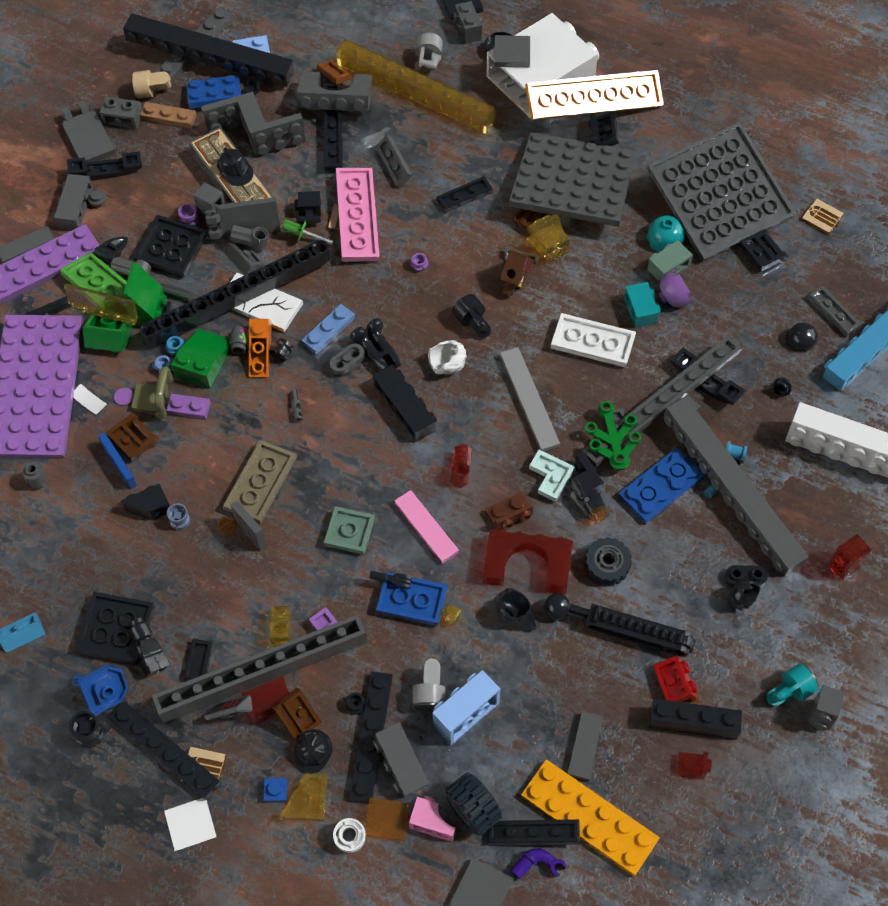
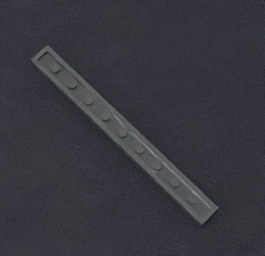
[583,336,742,467]

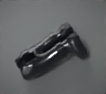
[350,318,401,371]

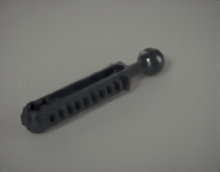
[544,593,696,657]

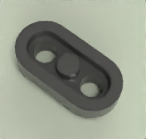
[330,344,365,375]

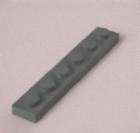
[155,7,234,82]

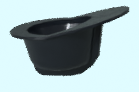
[217,147,253,186]

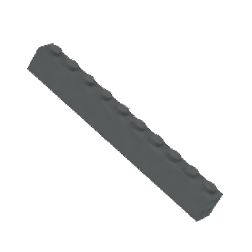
[663,397,809,577]
[152,614,367,723]

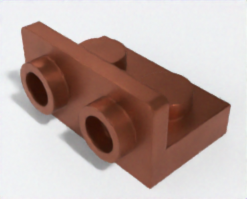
[485,492,534,532]

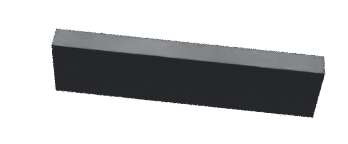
[488,819,580,846]

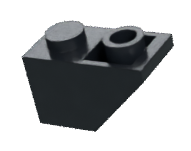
[121,484,170,520]

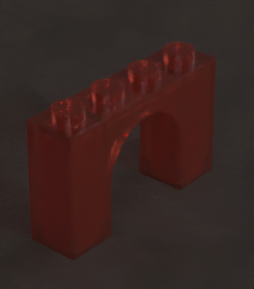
[483,529,573,595]

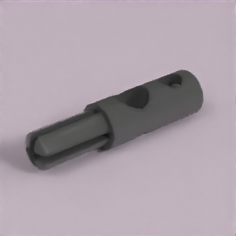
[291,389,303,422]

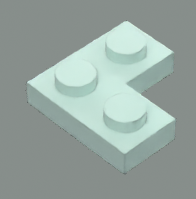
[529,450,575,502]

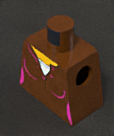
[500,249,534,296]

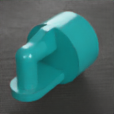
[766,664,819,706]

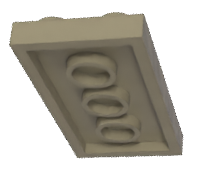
[223,440,297,524]

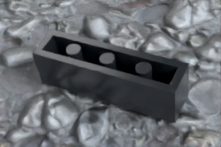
[373,364,437,442]
[648,699,742,740]

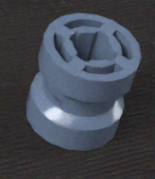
[167,503,190,531]

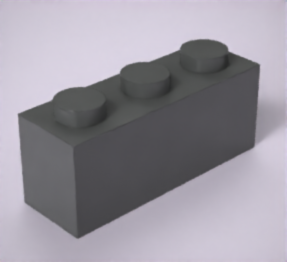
[53,174,93,231]
[373,722,429,797]

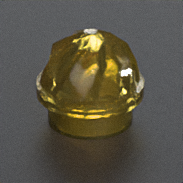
[441,604,462,625]

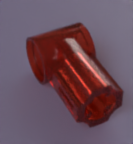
[451,444,472,488]

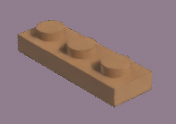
[140,102,197,129]

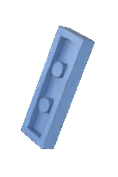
[302,304,355,355]

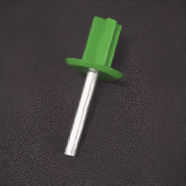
[282,219,333,245]

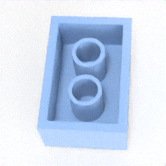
[433,670,501,746]

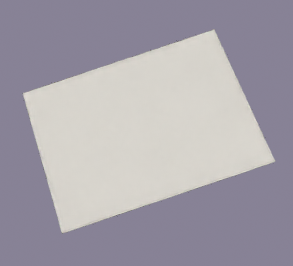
[164,798,216,851]

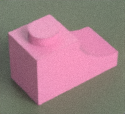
[409,796,455,842]

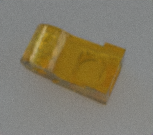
[270,606,291,648]

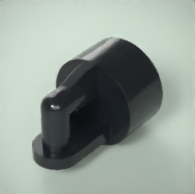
[452,294,491,338]

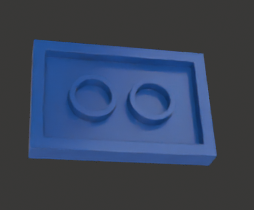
[186,75,241,109]
[376,572,448,626]

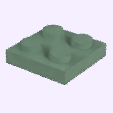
[324,506,375,555]

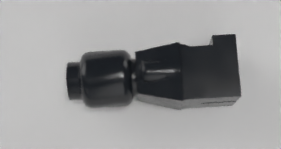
[130,617,170,677]

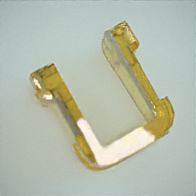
[526,214,570,263]

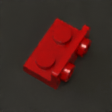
[653,655,698,702]

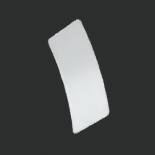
[73,384,107,414]

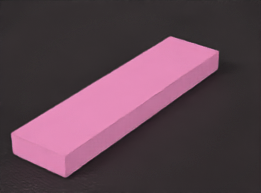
[394,490,459,564]

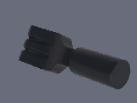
[369,571,412,589]

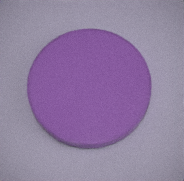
[114,388,134,406]

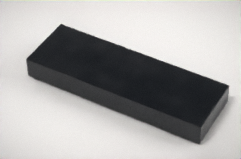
[436,176,493,213]

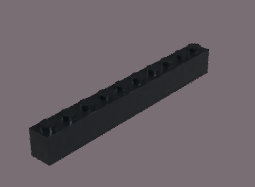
[123,13,294,87]

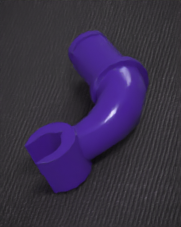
[510,848,566,880]

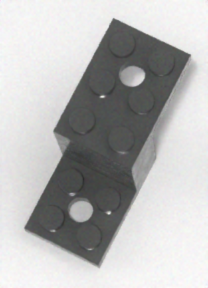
[201,92,306,157]

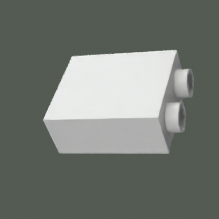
[486,13,599,119]

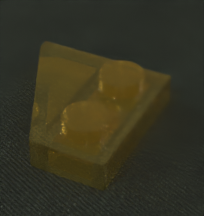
[280,773,328,821]

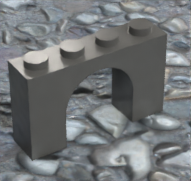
[297,71,373,112]

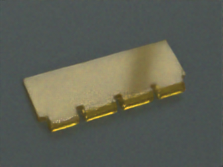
[64,283,138,325]

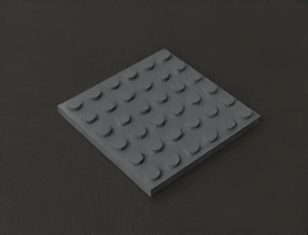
[646,122,796,262]
[509,132,637,227]

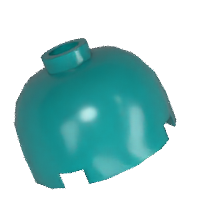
[647,215,685,252]

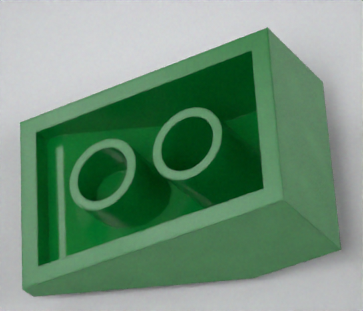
[123,262,167,327]
[83,303,134,352]
[171,329,231,388]

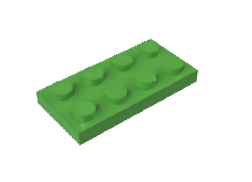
[60,252,127,313]

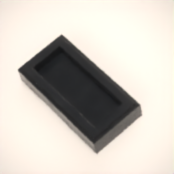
[183,639,214,682]

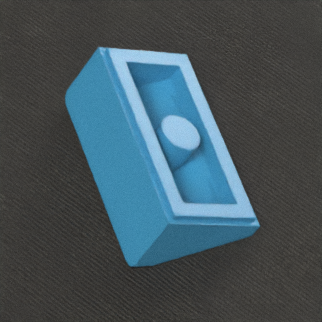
[0,612,45,653]

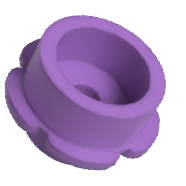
[410,253,429,271]

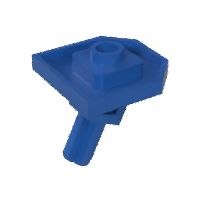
[72,664,128,716]

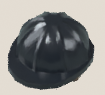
[294,729,333,774]

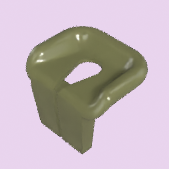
[131,366,174,419]

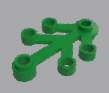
[585,401,641,471]

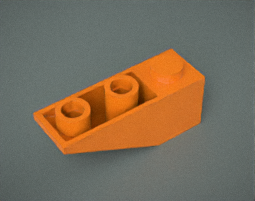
[249,319,272,377]

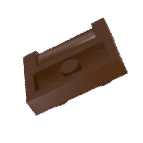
[106,413,160,462]

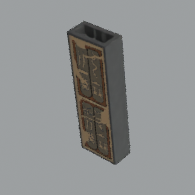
[189,127,273,203]

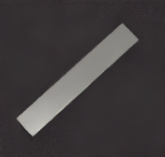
[500,347,560,452]

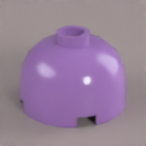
[658,268,694,308]

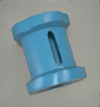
[726,441,748,464]

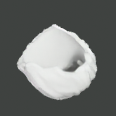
[428,340,467,375]

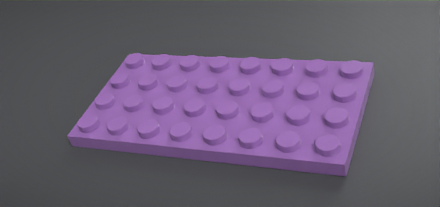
[0,315,84,458]

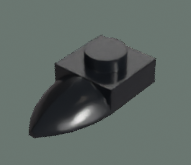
[94,237,128,264]

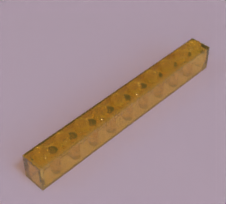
[336,39,495,134]

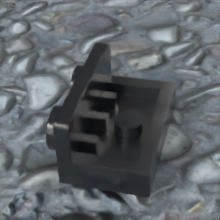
[588,112,619,146]

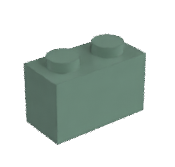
[647,240,693,282]

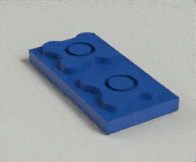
[618,447,706,524]

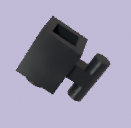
[294,191,321,223]

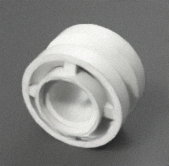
[333,818,366,853]

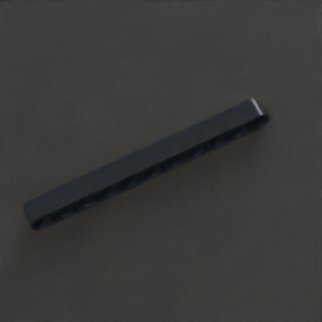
[140,240,330,347]

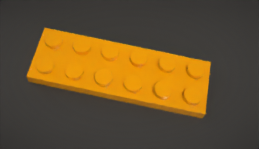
[521,759,660,877]

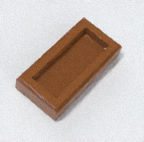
[316,60,351,85]

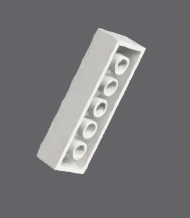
[785,402,888,478]

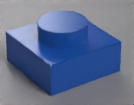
[264,778,288,803]

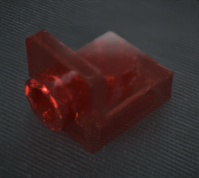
[677,751,712,780]

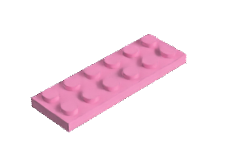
[336,168,379,262]

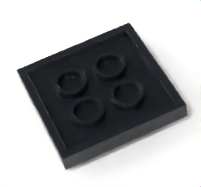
[133,215,208,277]
[74,591,156,665]

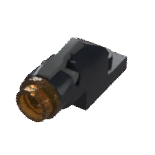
[570,451,609,523]

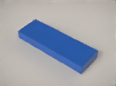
[98,432,137,489]

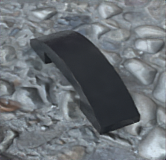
[67,151,142,179]
[670,348,746,405]

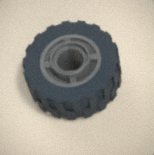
[584,537,632,586]

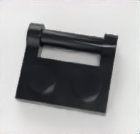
[739,229,789,272]

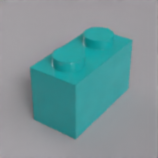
[624,282,661,328]

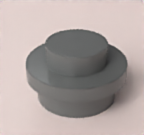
[88,190,106,208]

